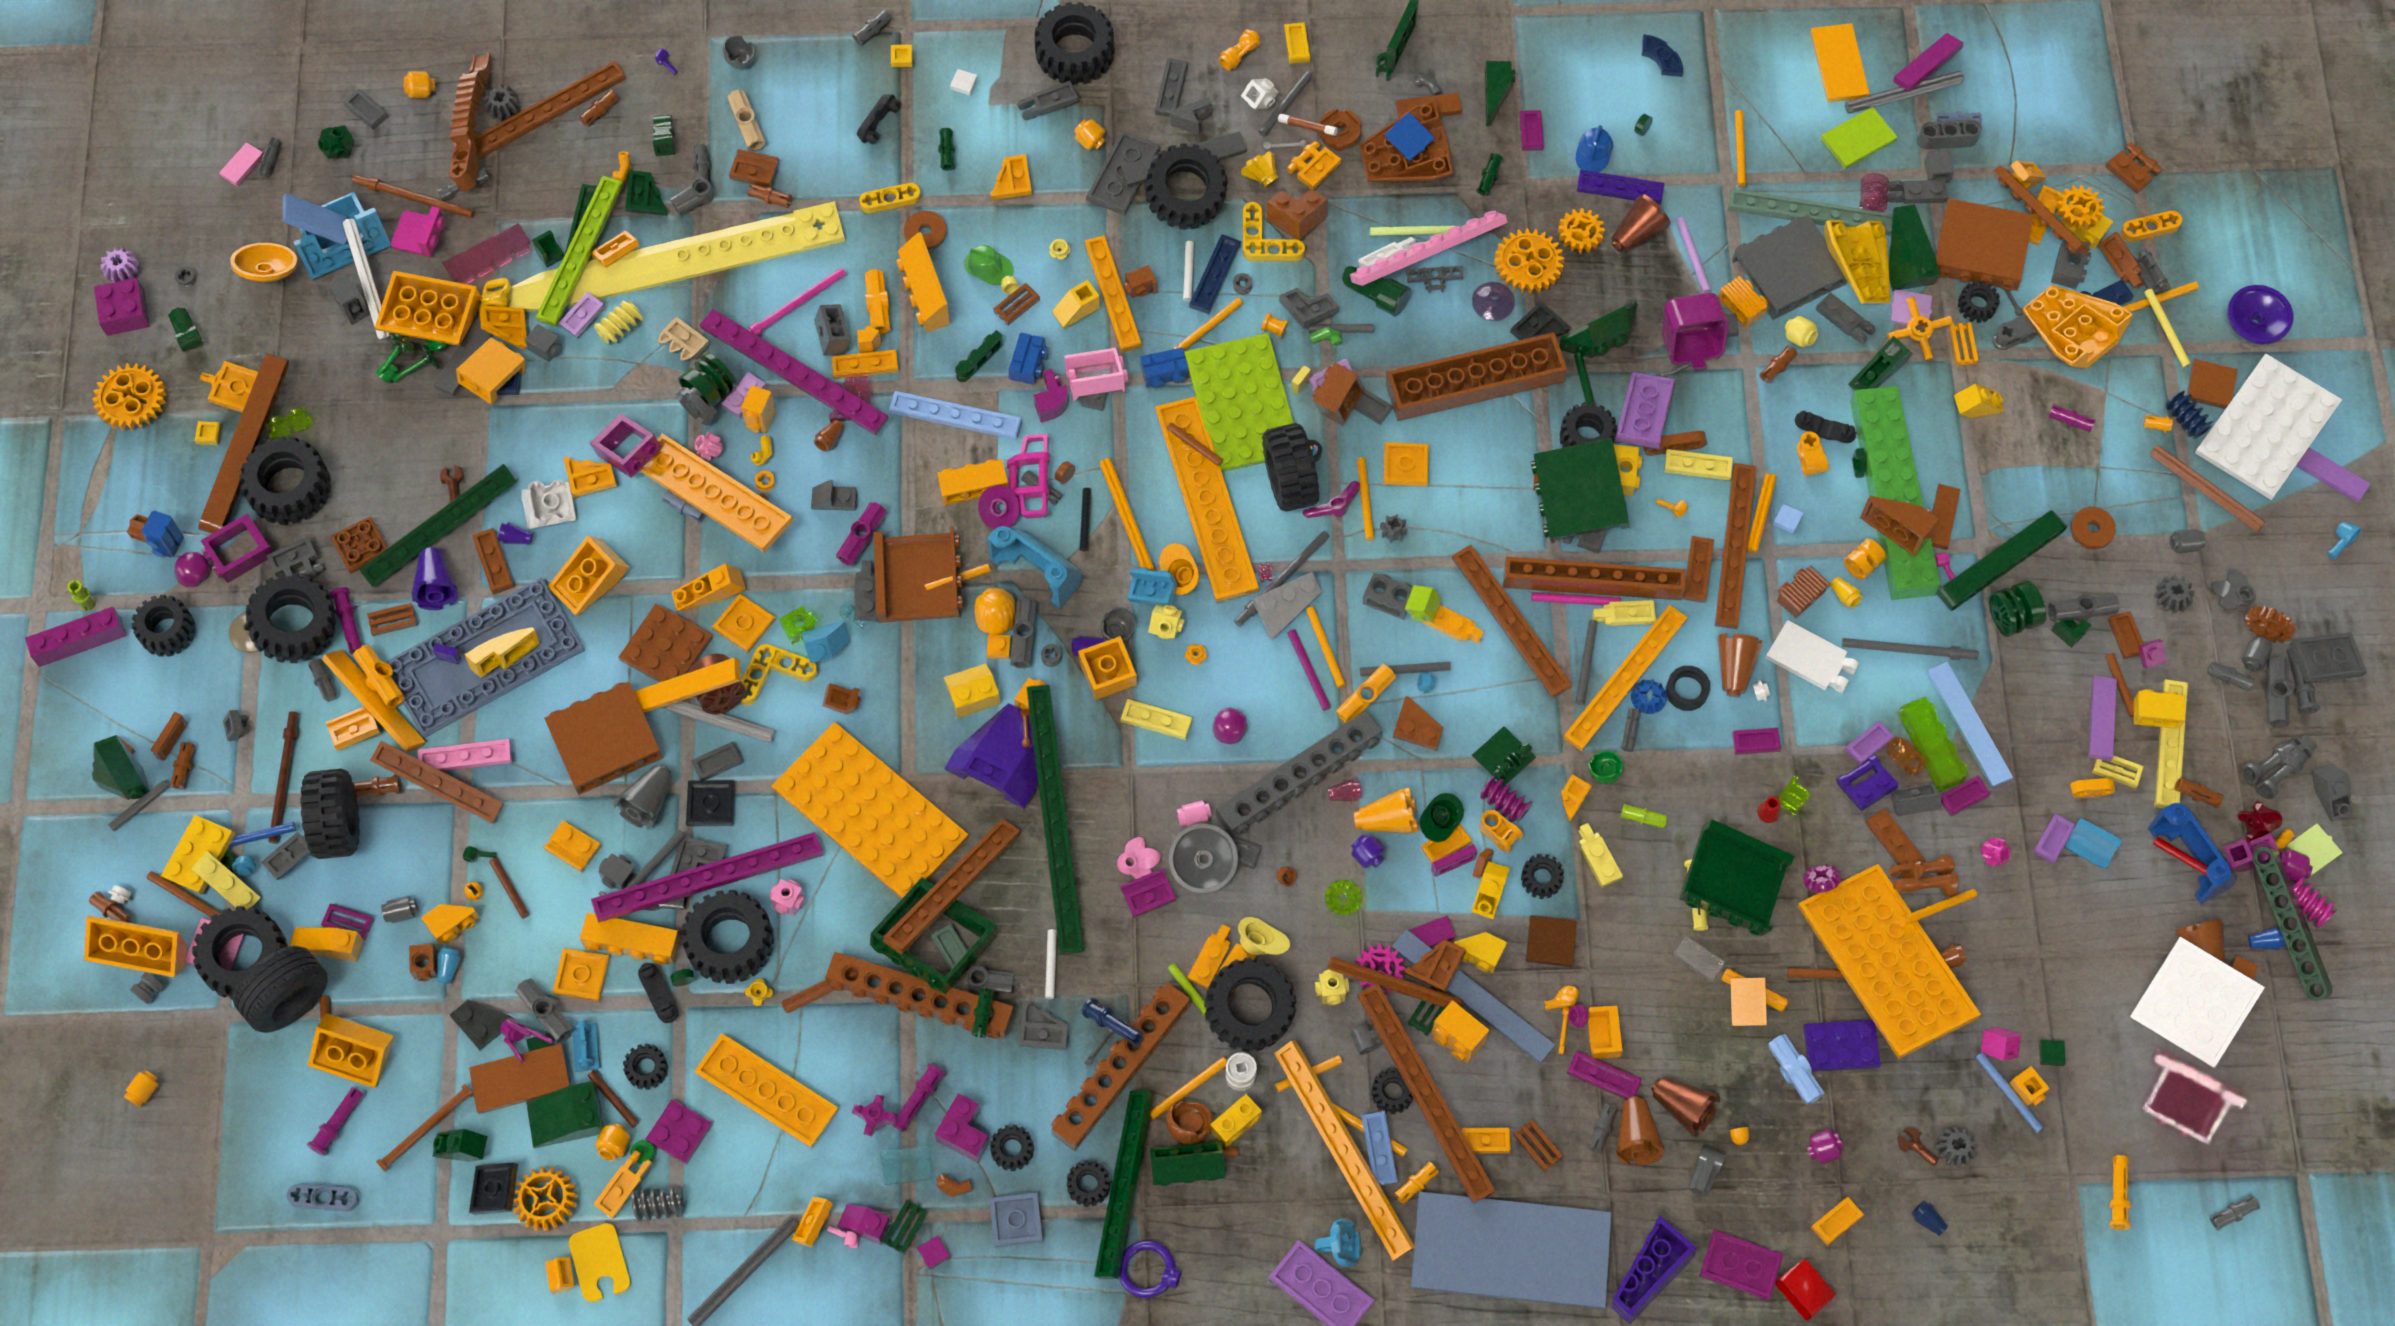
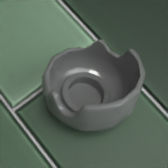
[723,35,756,68]
[1100,607,1136,642]

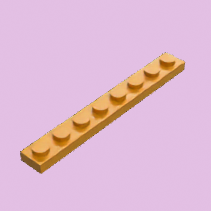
[1563,604,1688,752]

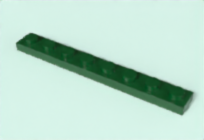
[358,464,517,587]
[1094,1090,1154,1279]

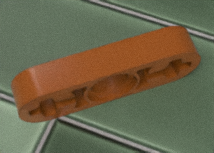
[1643,431,1707,456]

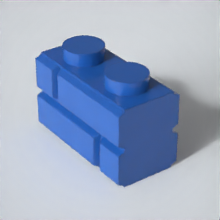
[1008,332,1048,385]
[1140,347,1189,388]
[141,510,184,558]

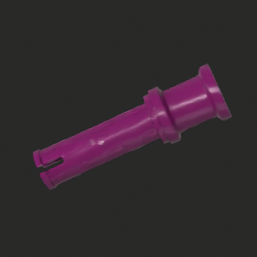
[330,587,362,655]
[891,1063,946,1132]
[306,1087,364,1157]

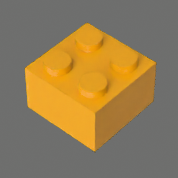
[1078,636,1137,700]
[1431,1000,1489,1064]

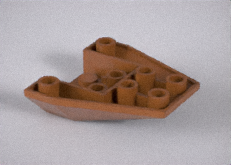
[1359,100,1454,182]

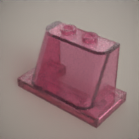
[2142,1048,2247,1144]

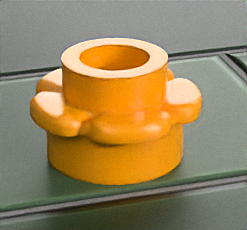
[1185,644,1207,665]

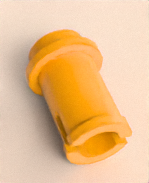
[2143,414,2173,433]

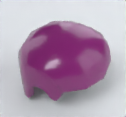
[174,551,210,587]
[1212,708,1248,745]

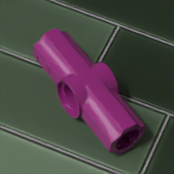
[836,502,887,566]

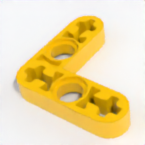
[1243,202,1305,262]
[740,644,818,706]

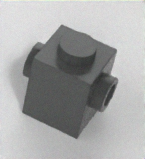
[598,853,637,890]

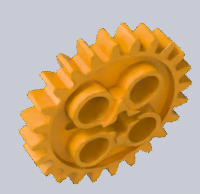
[1494,228,1564,294]
[92,363,167,431]

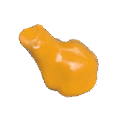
[1544,985,1579,1010]

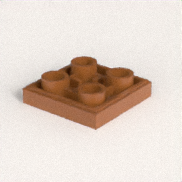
[330,516,388,574]

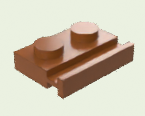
[729,149,779,187]

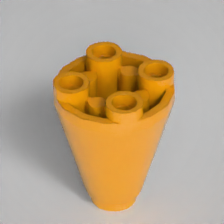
[1354,788,1419,834]

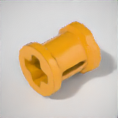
[1261,313,1289,339]

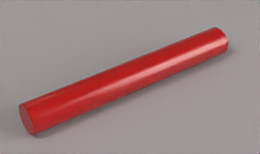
[2153,837,2208,876]

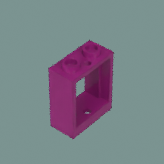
[590,413,662,478]
[200,513,273,583]

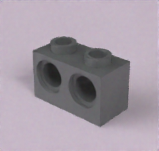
[1363,573,1413,620]

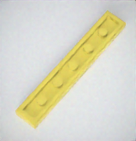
[2155,679,2188,809]

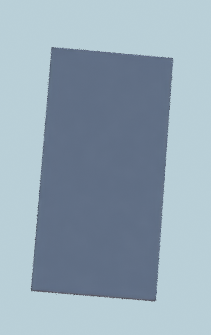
[385,577,585,739]
[1411,1192,1611,1309]

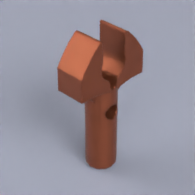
[440,465,464,502]
[1897,1128,1939,1166]

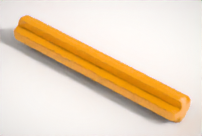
[1747,473,1777,553]

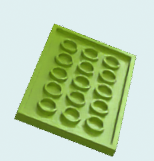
[1184,333,1293,472]

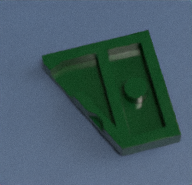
[625,170,667,216]

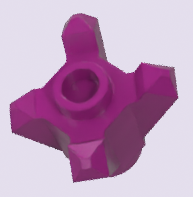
[852,1094,898,1137]

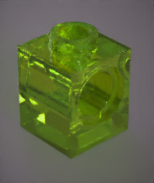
[779,606,817,645]

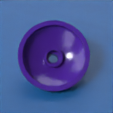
[2227,285,2294,344]

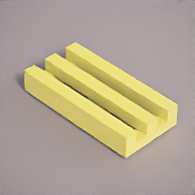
[2092,755,2144,789]

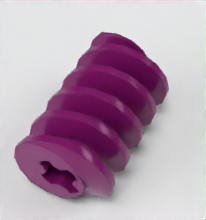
[1480,776,1533,823]

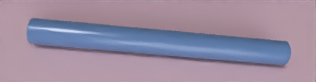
[1975,1052,2044,1133]

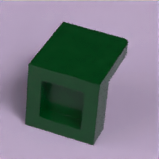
[532,230,564,268]
[2051,619,2091,648]

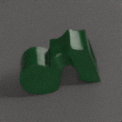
[653,115,675,156]

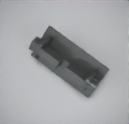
[2135,249,2171,294]

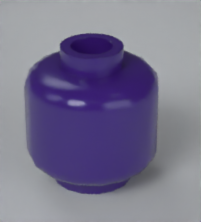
[1351,834,1385,868]

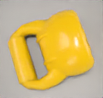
[479,277,511,307]

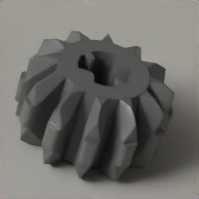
[483,84,520,121]
[2155,574,2195,614]
[1936,1126,1978,1168]

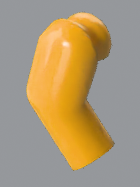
[612,151,631,183]

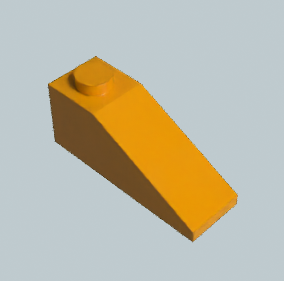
[290,927,364,962]

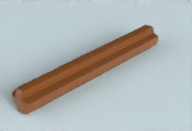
[781,971,858,1013]

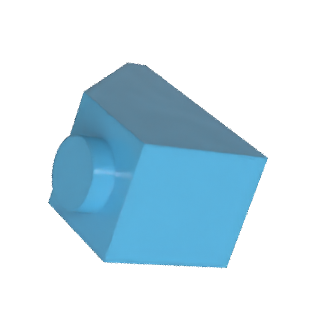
[801,620,850,663]

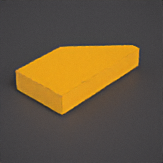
[1560,774,1592,822]

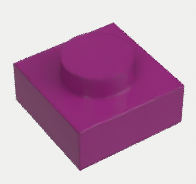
[2138,639,2168,668]

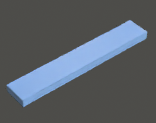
[889,391,1022,440]
[1926,661,2013,789]

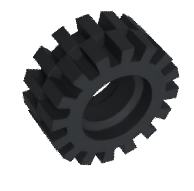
[1958,281,2000,323]
[1521,854,1564,899]
[623,1044,668,1090]
[1371,1068,1413,1114]
[990,1125,1034,1171]
[1066,1160,1110,1207]

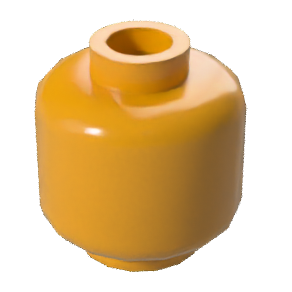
[403,71,435,99]
[1074,119,1106,151]
[595,1124,631,1161]

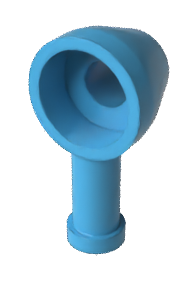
[2327,522,2362,560]

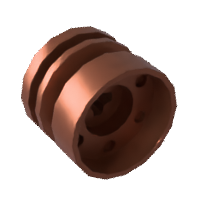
[687,654,746,714]

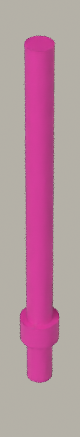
[748,268,846,336]

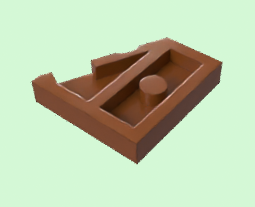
[1405,940,1467,993]

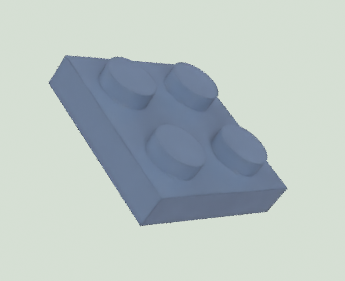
[989,1192,1043,1248]

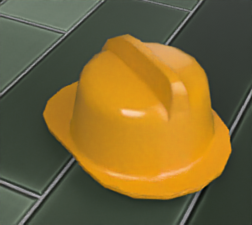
[1159,543,1200,595]

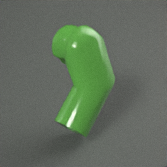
[1309,327,1342,346]

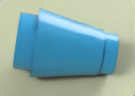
[437,948,461,984]

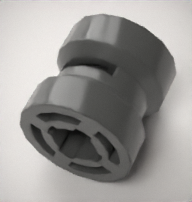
[130,972,164,1005]

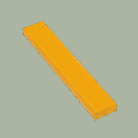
[1084,235,1142,353]
[322,649,426,752]
[634,658,740,713]

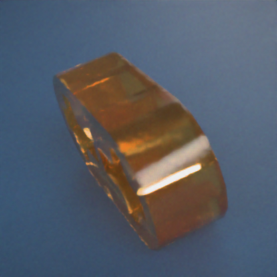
[1887,737,1926,776]

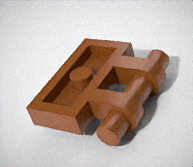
[2105,142,2163,194]

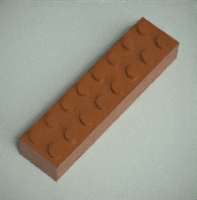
[1385,332,1567,421]

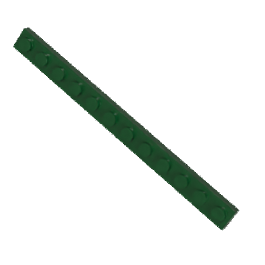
[1026,685,1083,955]

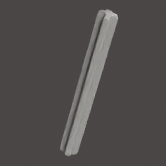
[667,701,775,743]

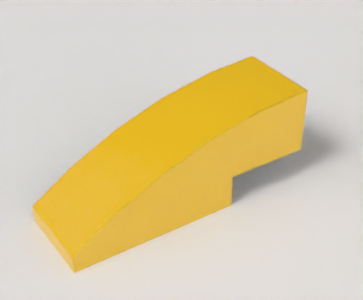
[465,627,540,678]

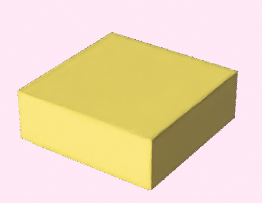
[1291,366,1311,395]

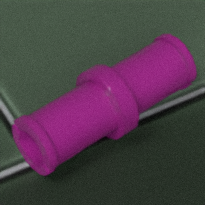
[2048,404,2095,433]

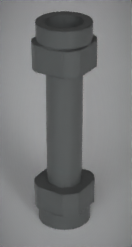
[437,168,489,201]

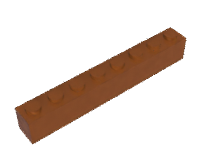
[1503,557,1686,600]

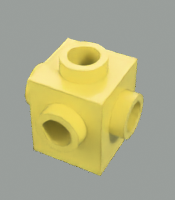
[1148,604,1184,639]
[1315,970,1349,1005]

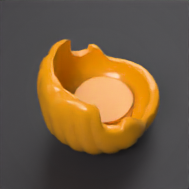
[974,587,1016,635]

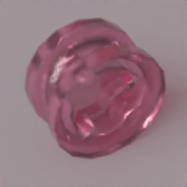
[1258,562,1272,583]

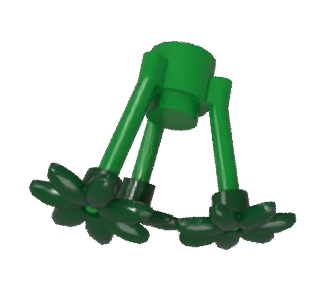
[376,333,439,383]

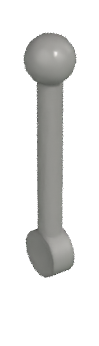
[1263,140,1307,151]

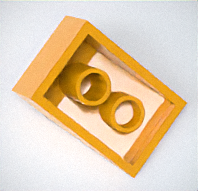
[547,536,630,616]

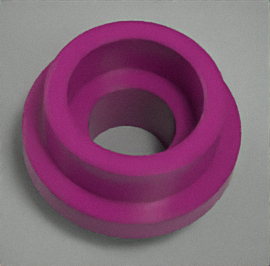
[1568,1004,1589,1028]

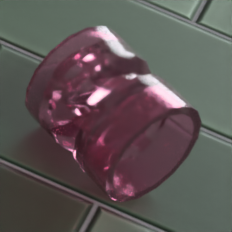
[1859,173,1889,212]

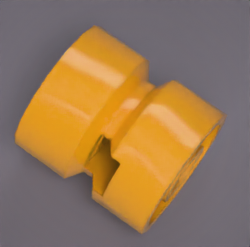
[1843,538,1887,580]

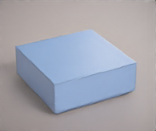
[1773,504,1803,534]

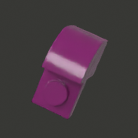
[1033,369,1068,423]
[2223,833,2282,872]

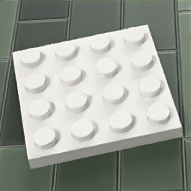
[2130,937,2265,1068]

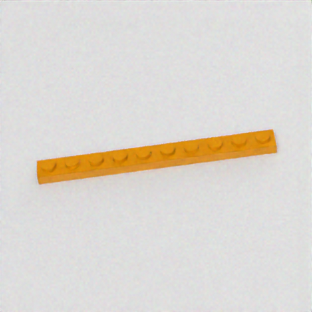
[1274,1040,1415,1261]

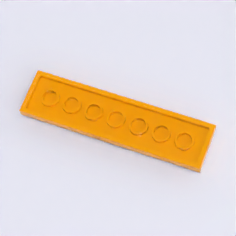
[639,433,793,553]

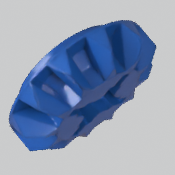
[1631,679,1667,714]

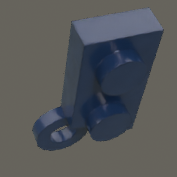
[2080,279,2134,306]

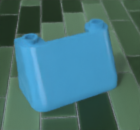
[987,526,1083,610]

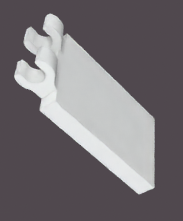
[1765,620,1859,693]

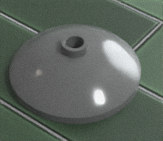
[1169,824,1238,893]

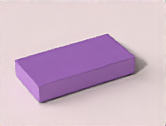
[1845,721,1895,766]
[2033,813,2075,864]

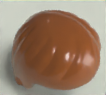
[1166,1101,1213,1144]

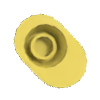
[1238,917,1290,956]

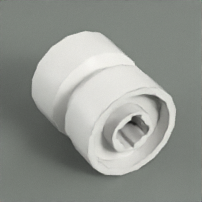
[1226,1053,1257,1091]

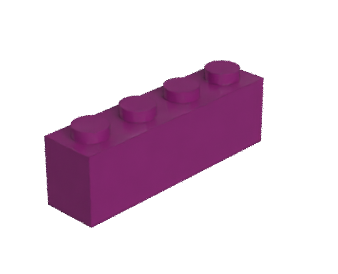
[25,606,127,667]

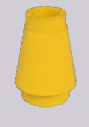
[1830,577,1863,609]

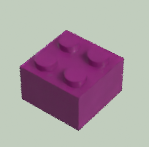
[94,278,150,336]

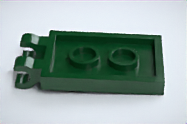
[1375,0,1419,81]

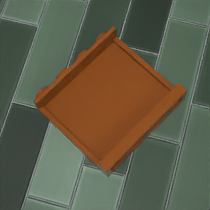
[1936,198,2034,291]
[873,527,963,623]
[544,681,663,795]

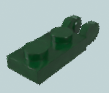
[955,330,1003,383]

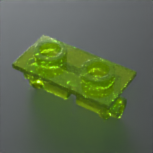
[264,407,313,440]

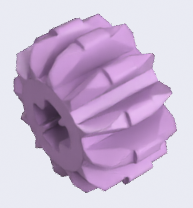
[100,247,139,282]

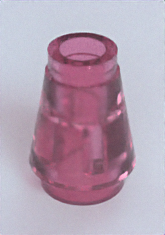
[1328,779,1362,801]

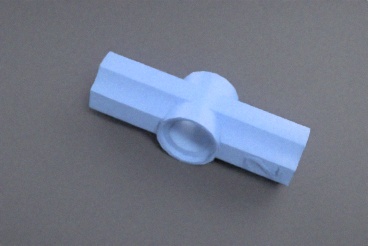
[1767,1034,1825,1105]

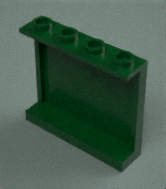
[1530,438,1630,544]
[1679,819,1794,936]

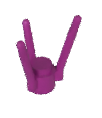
[500,1018,554,1063]

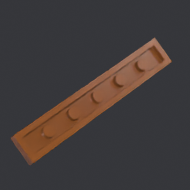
[1994,165,2090,256]
[370,741,504,824]

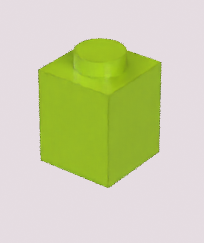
[1405,585,1442,623]

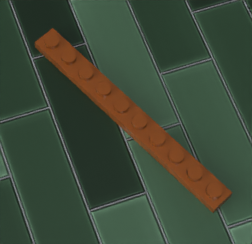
[1357,983,1495,1204]

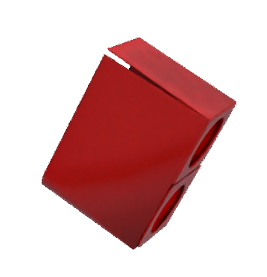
[1775,1258,1836,1323]

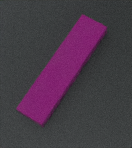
[1893,33,1963,92]

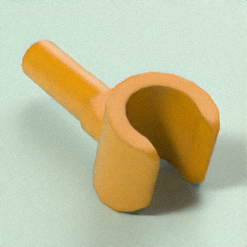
[1656,499,1688,517]

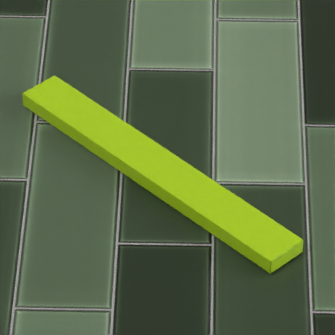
[535,176,623,327]

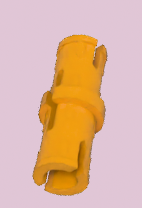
[1394,1162,1439,1205]

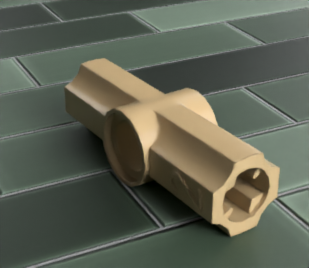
[727,89,765,152]

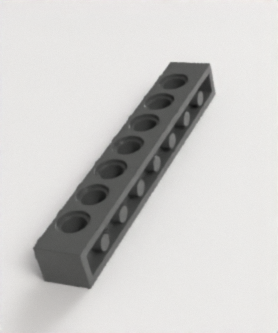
[1216,711,1381,837]

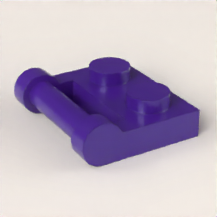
[1836,755,1898,811]

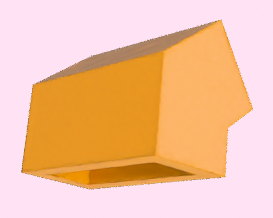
[857,325,881,353]
[545,1257,574,1294]

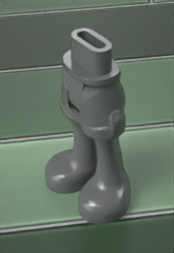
[2242,734,2317,799]

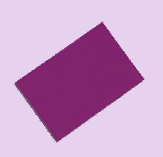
[1699,1230,1783,1301]

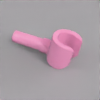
[827,1226,859,1248]

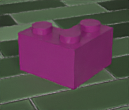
[935,1093,990,1163]

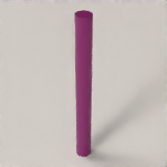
[1287,629,1331,711]

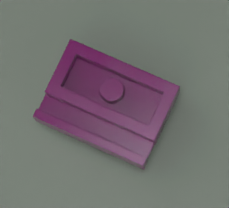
[1120,869,1176,918]

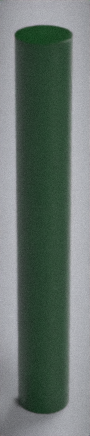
[1574,352,1595,405]

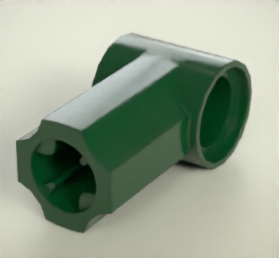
[168,307,203,352]

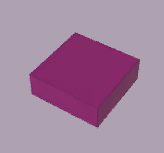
[917,1235,950,1270]

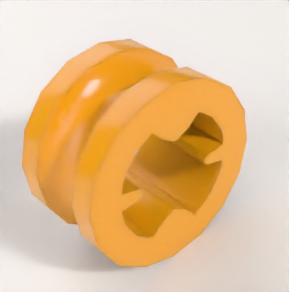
[755,470,775,492]

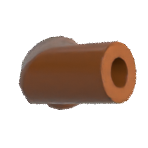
[937,1174,972,1197]

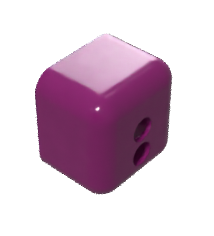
[1662,292,1729,370]

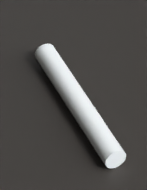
[1183,241,1194,302]
[1045,929,1057,999]

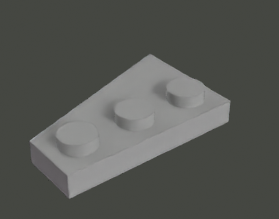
[1252,572,1321,640]

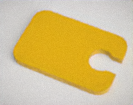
[569,1223,631,1303]

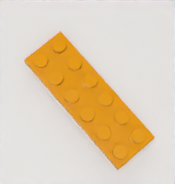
[694,1033,839,1149]

